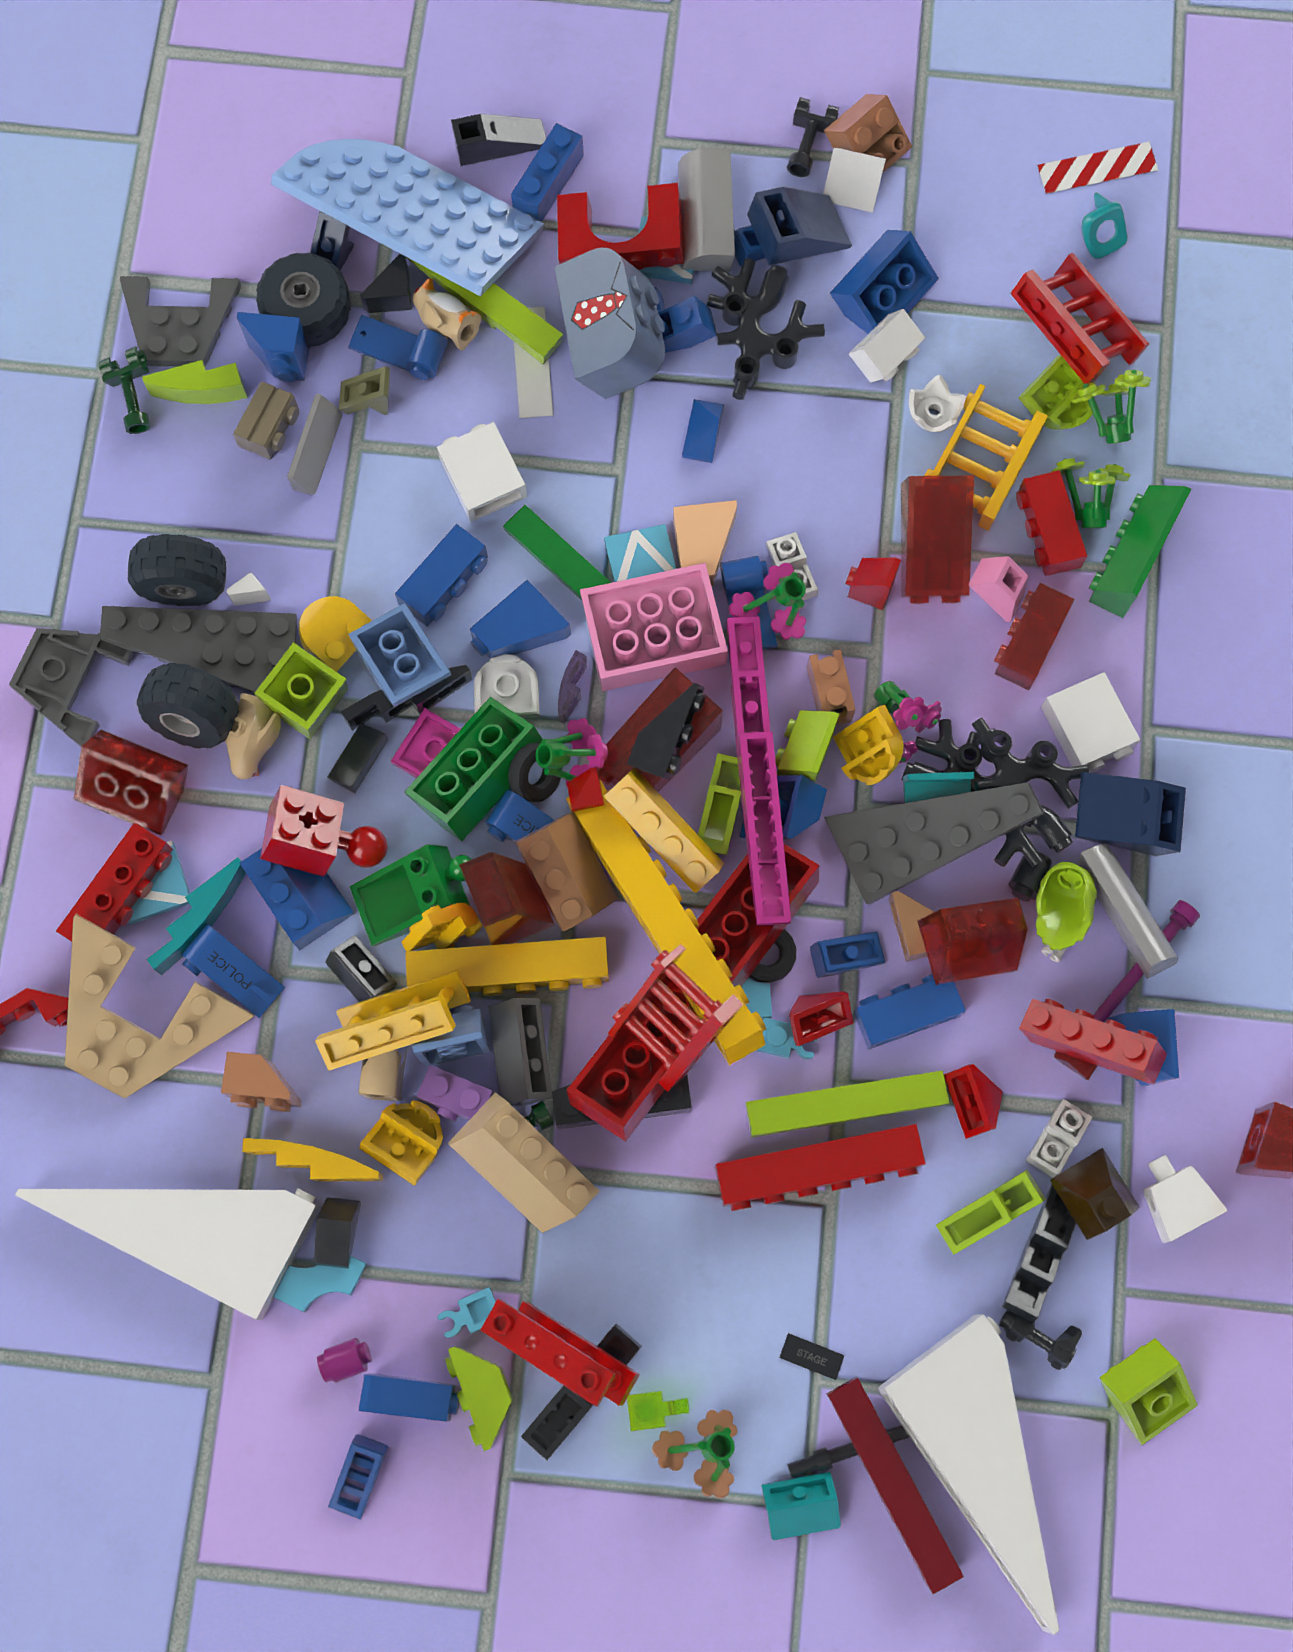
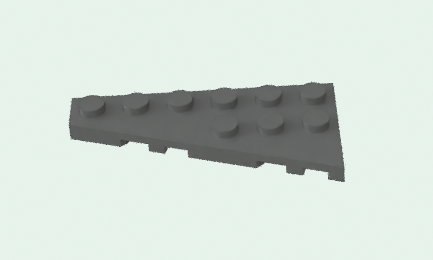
[100,606,297,695]
[824,783,1045,905]

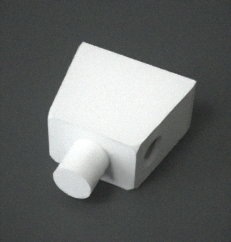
[1143,1155,1227,1243]

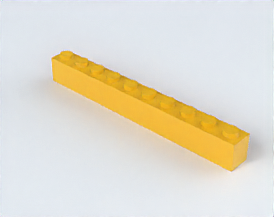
[566,780,766,1065]

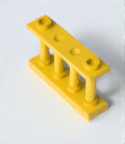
[920,384,1048,531]
[315,970,471,1071]

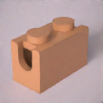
[807,649,855,725]

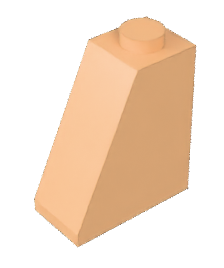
[673,500,737,586]

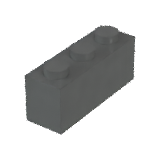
[488,998,553,1106]

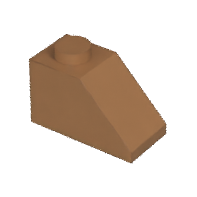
[888,891,951,962]

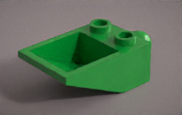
[349,844,475,946]

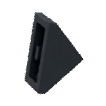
[360,254,412,313]
[314,1197,361,1269]

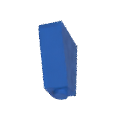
[470,580,571,658]
[358,1373,459,1422]

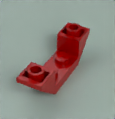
[0,988,69,1035]

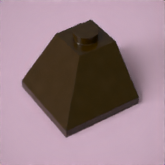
[1050,1148,1139,1240]

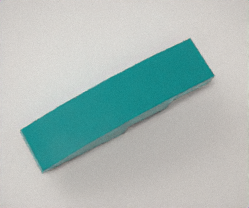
[146,857,246,975]

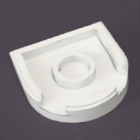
[474,654,540,718]

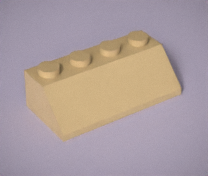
[448,1092,599,1233]

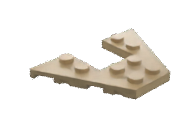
[65,914,254,1099]

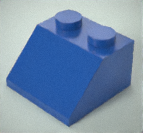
[237,312,310,382]

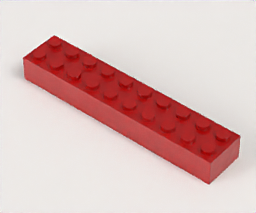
[566,843,820,1142]

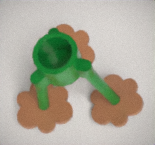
[652,1410,738,1499]

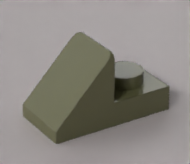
[339,366,390,415]

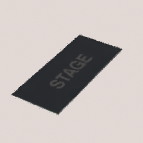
[779,1333,845,1380]

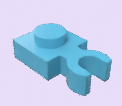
[756,1017,817,1059]
[437,1287,496,1338]

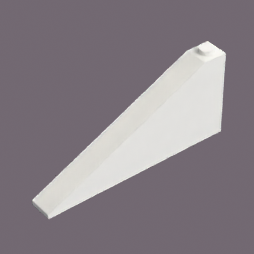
[15,1188,321,1320]
[877,1314,1059,1635]

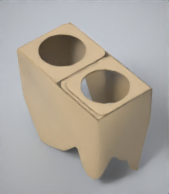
[358,1048,407,1102]

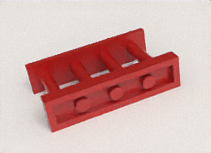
[1010,253,1149,384]
[608,944,744,1092]
[480,1299,640,1407]

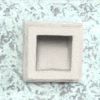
[226,572,271,606]

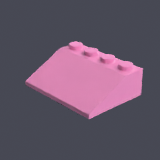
[580,563,728,691]

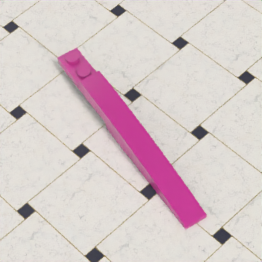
[726,616,791,926]

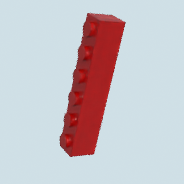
[715,1124,926,1212]

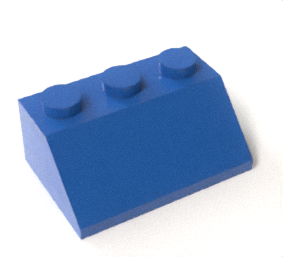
[830,230,939,334]
[240,848,355,951]

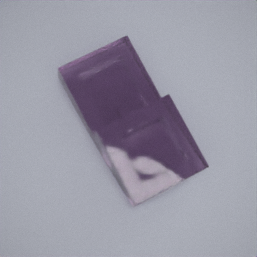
[558,650,588,725]

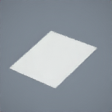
[823,147,886,213]

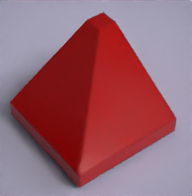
[567,767,604,812]

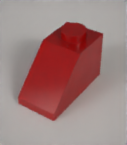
[845,557,901,610]

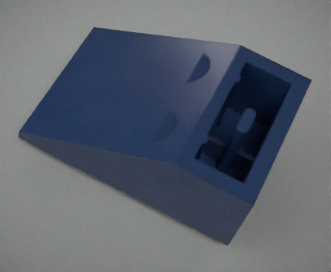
[747,187,852,266]
[1075,772,1186,856]

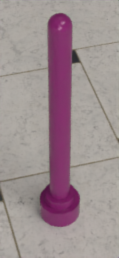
[1093,900,1200,1023]

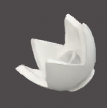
[909,375,966,432]

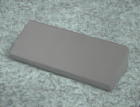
[287,394,342,495]

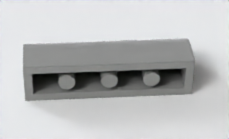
[678,148,735,272]
[1079,844,1178,979]

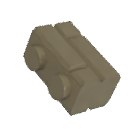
[233,382,299,459]

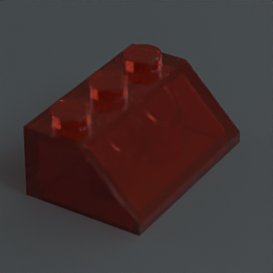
[73,730,189,835]
[917,898,1028,985]

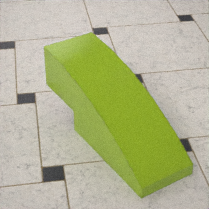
[142,360,247,404]
[698,753,741,855]
[936,1169,1046,1255]

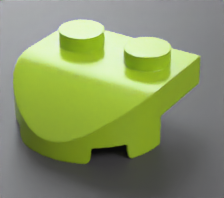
[1018,355,1093,430]

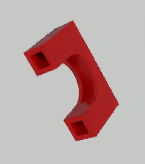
[557,183,684,270]

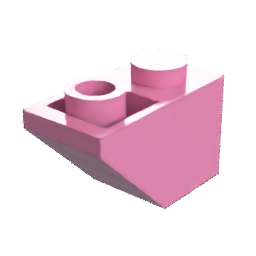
[968,556,1028,622]

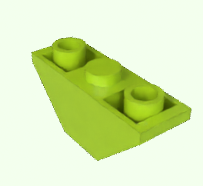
[445,1346,514,1451]

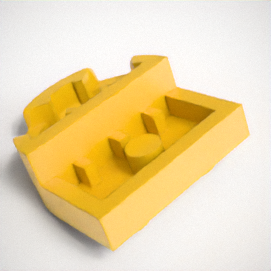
[299,596,372,672]
[833,705,904,785]
[401,903,483,951]
[359,1100,443,1186]

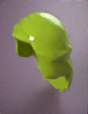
[1036,862,1097,951]

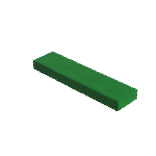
[503,505,612,600]

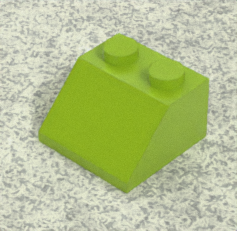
[254,642,348,740]
[775,710,839,782]
[1099,1338,1198,1445]

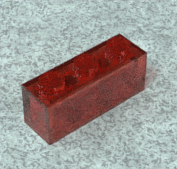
[994,583,1075,690]

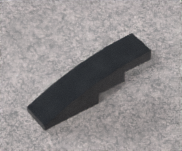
[341,665,473,731]
[1002,1184,1076,1323]
[521,1323,642,1460]

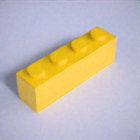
[604,767,725,893]

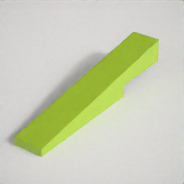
[406,257,563,364]
[745,1070,950,1138]

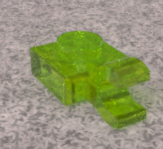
[627,1391,690,1431]

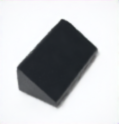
[327,723,389,793]
[325,935,398,1002]

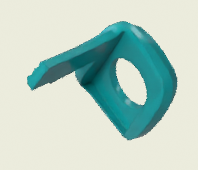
[1081,192,1128,259]

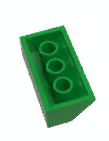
[1088,485,1191,618]
[404,697,543,842]

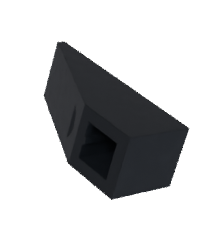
[451,114,546,166]
[627,683,706,780]

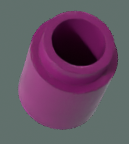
[317,1338,372,1383]

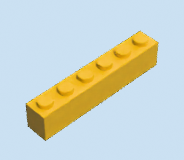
[405,937,609,996]

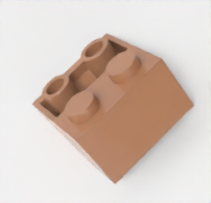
[824,94,912,173]
[221,1052,302,1112]

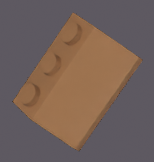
[514,812,618,932]

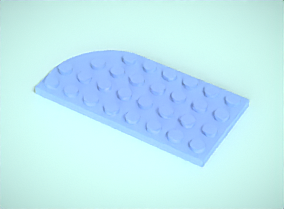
[271,139,544,296]

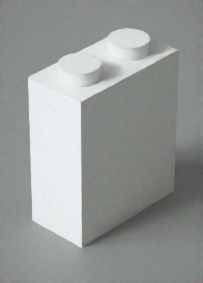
[437,422,527,522]
[1041,672,1140,773]

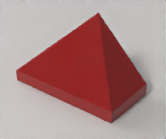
[789,991,854,1046]
[944,1064,1003,1139]

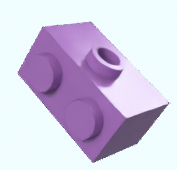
[416,1065,494,1121]

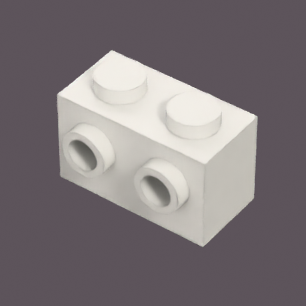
[849,309,925,383]

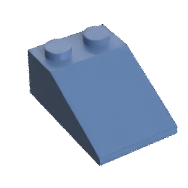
[349,603,451,707]
[412,1005,490,1067]

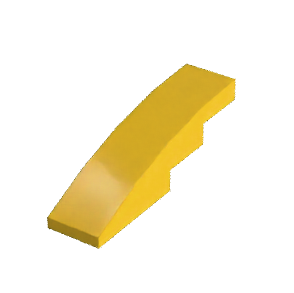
[242,1138,383,1182]

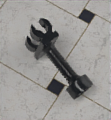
[787,97,840,177]

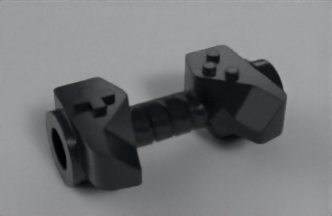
[999,1310,1082,1370]

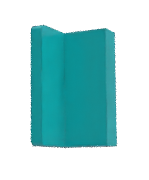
[903,772,974,803]
[762,1472,841,1540]

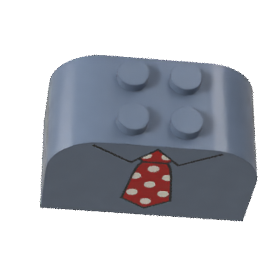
[554,248,665,399]

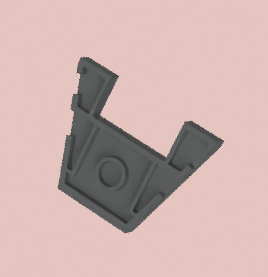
[120,276,241,367]
[9,628,135,751]

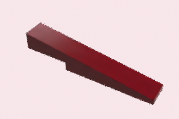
[826,1376,964,1595]

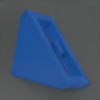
[682,399,724,463]

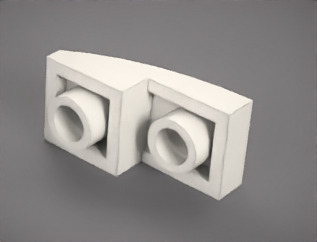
[766,532,818,600]
[1026,1099,1092,1178]

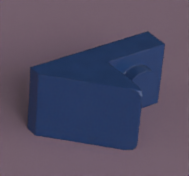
[310,211,354,271]

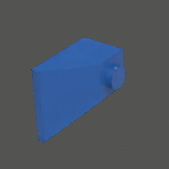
[739,775,827,840]
[1107,1009,1179,1086]

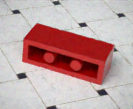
[1016,470,1087,576]

